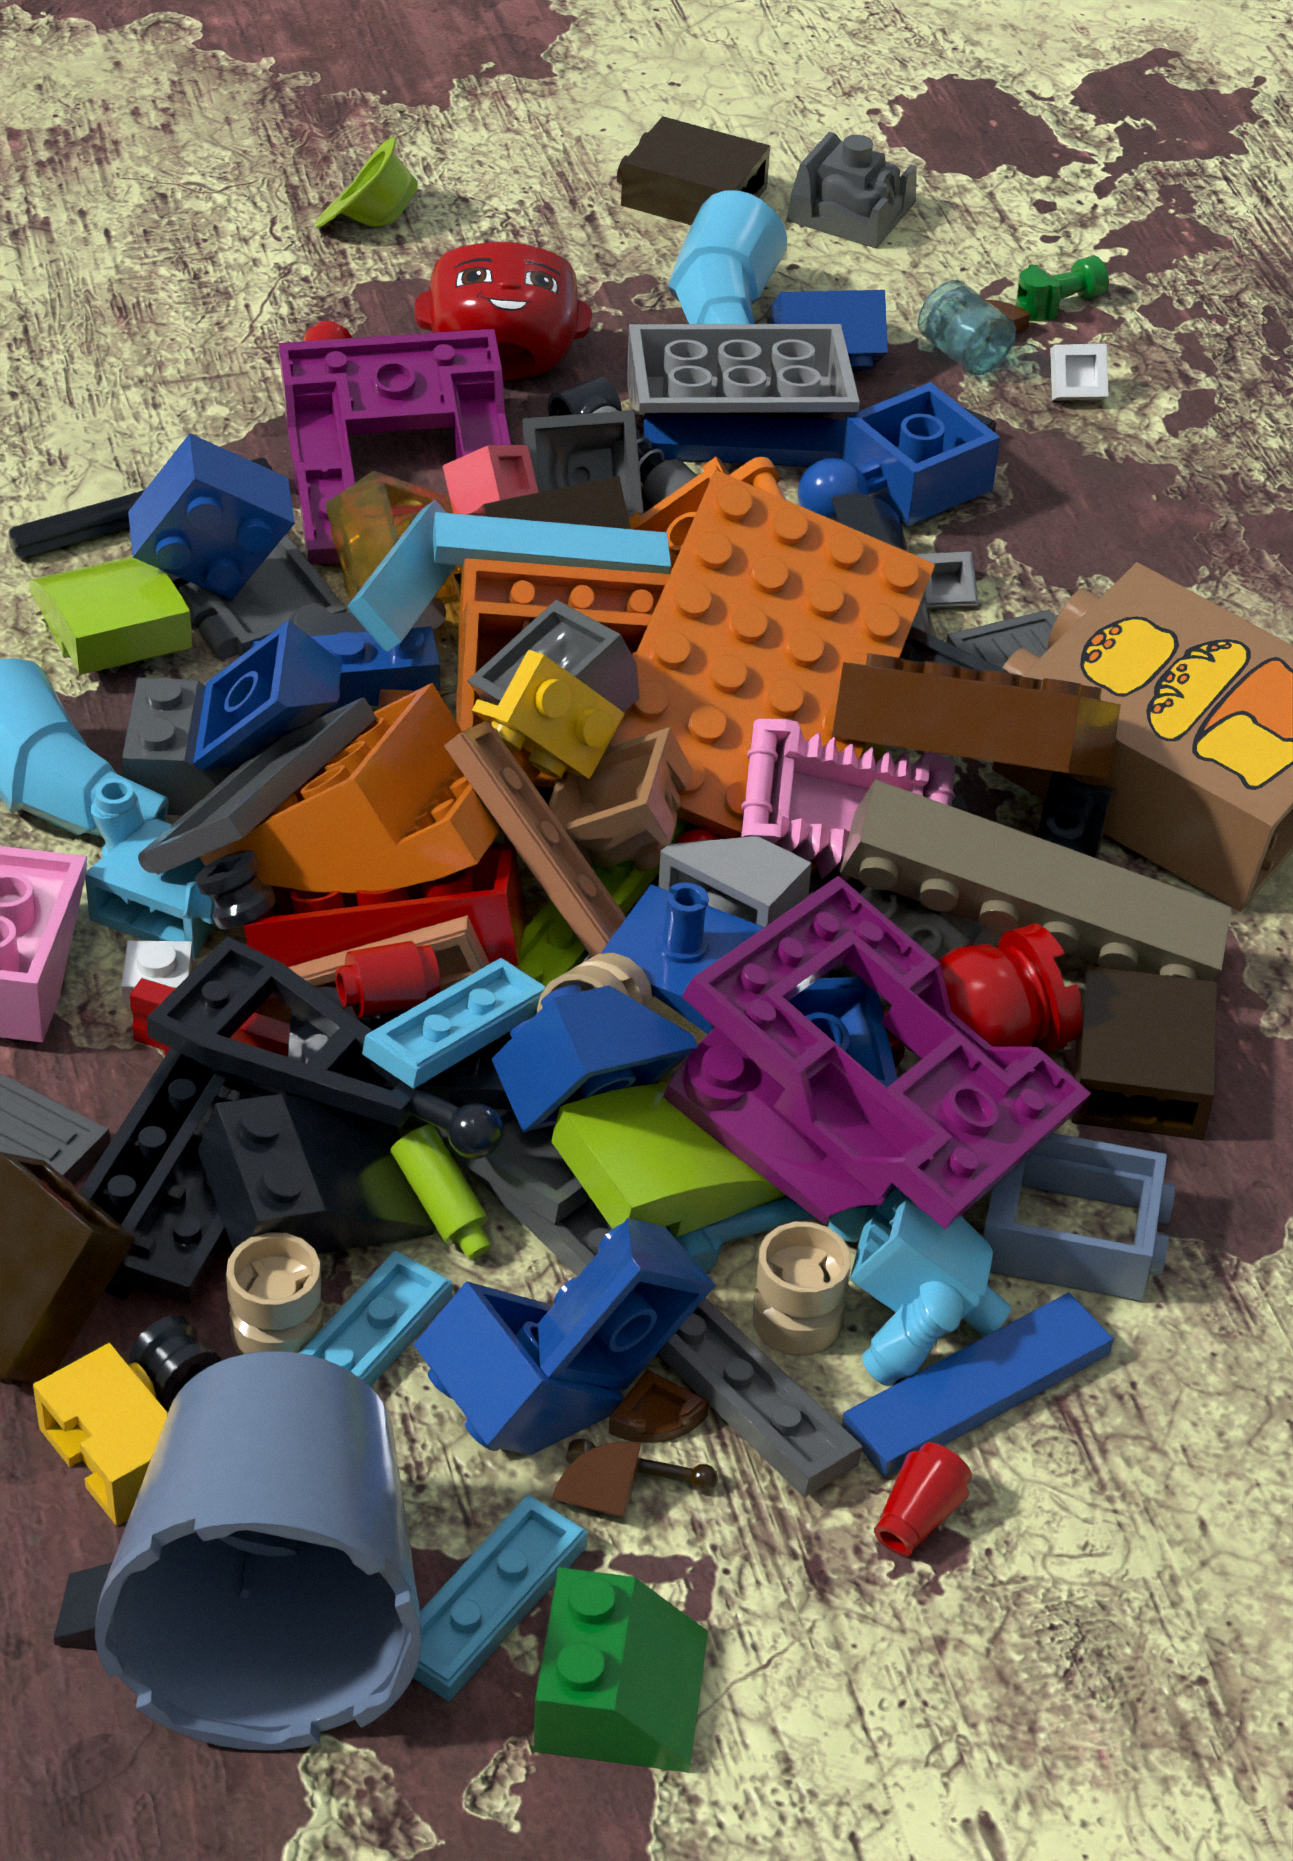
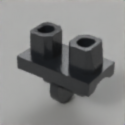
[1037,771,1115,859]

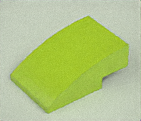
[29,556,193,675]
[551,1083,786,1238]

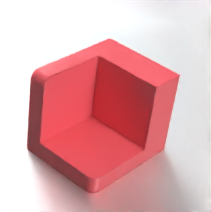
[443,445,539,515]

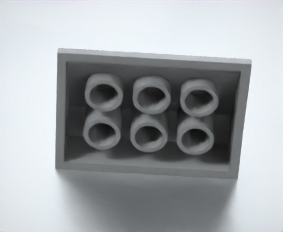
[627,324,860,413]

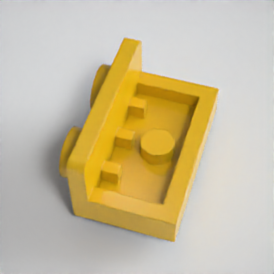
[471,650,625,779]

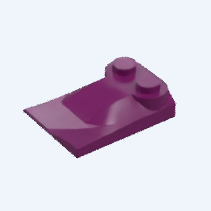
[663,1027,897,1225]

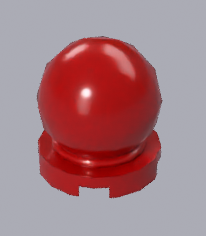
[937,923,1083,1054]

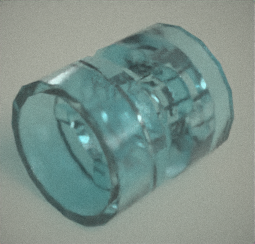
[918,280,1016,375]

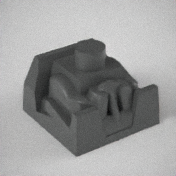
[787,132,917,249]
[522,410,643,517]
[467,600,640,712]

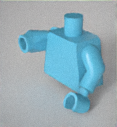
[85,778,217,959]
[828,1188,1011,1386]

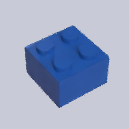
[128,433,295,600]

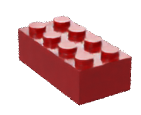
[243,843,526,967]

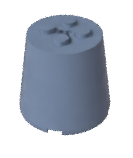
[95,1351,422,1750]

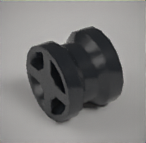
[195,850,277,929]
[129,1315,222,1408]

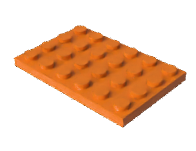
[607,470,935,875]

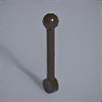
[566,1439,718,1493]

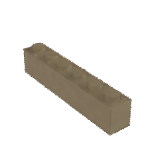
[840,779,1232,981]

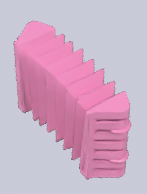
[741,719,956,887]

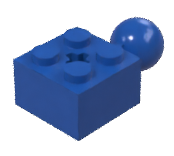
[797,382,1000,526]

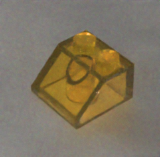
[325,471,463,604]

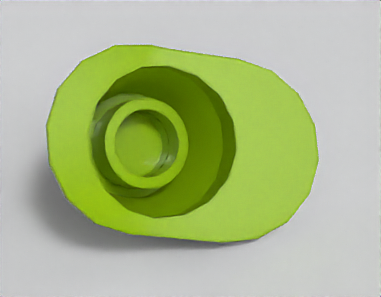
[314,137,418,228]

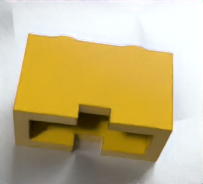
[33,1343,168,1527]

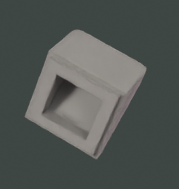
[916,551,979,610]

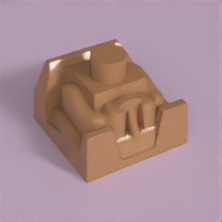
[548,727,692,871]

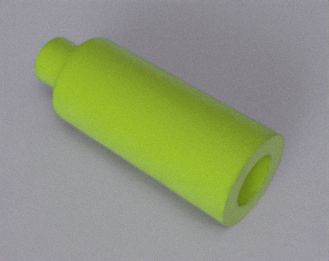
[391,1125,492,1260]

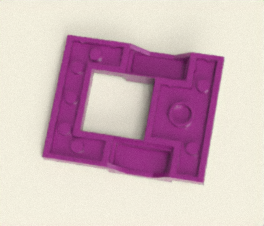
[279,329,511,565]
[681,876,1091,1230]

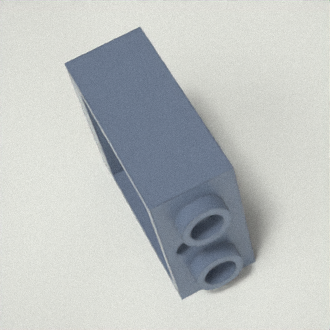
[983,1133,1176,1302]

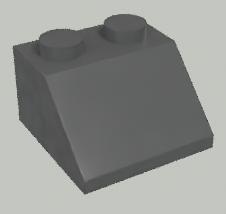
[122,677,241,815]

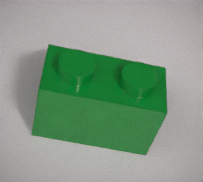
[533,1567,708,1773]

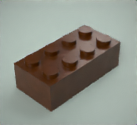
[832,653,1121,779]

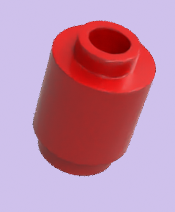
[335,941,440,1018]

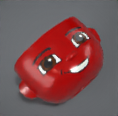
[414,242,592,381]

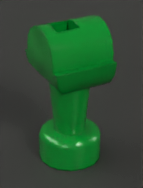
[1015,255,1109,322]

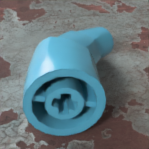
[668,190,787,324]
[0,658,169,838]

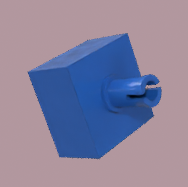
[600,882,764,1057]

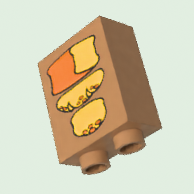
[991,562,1293,912]

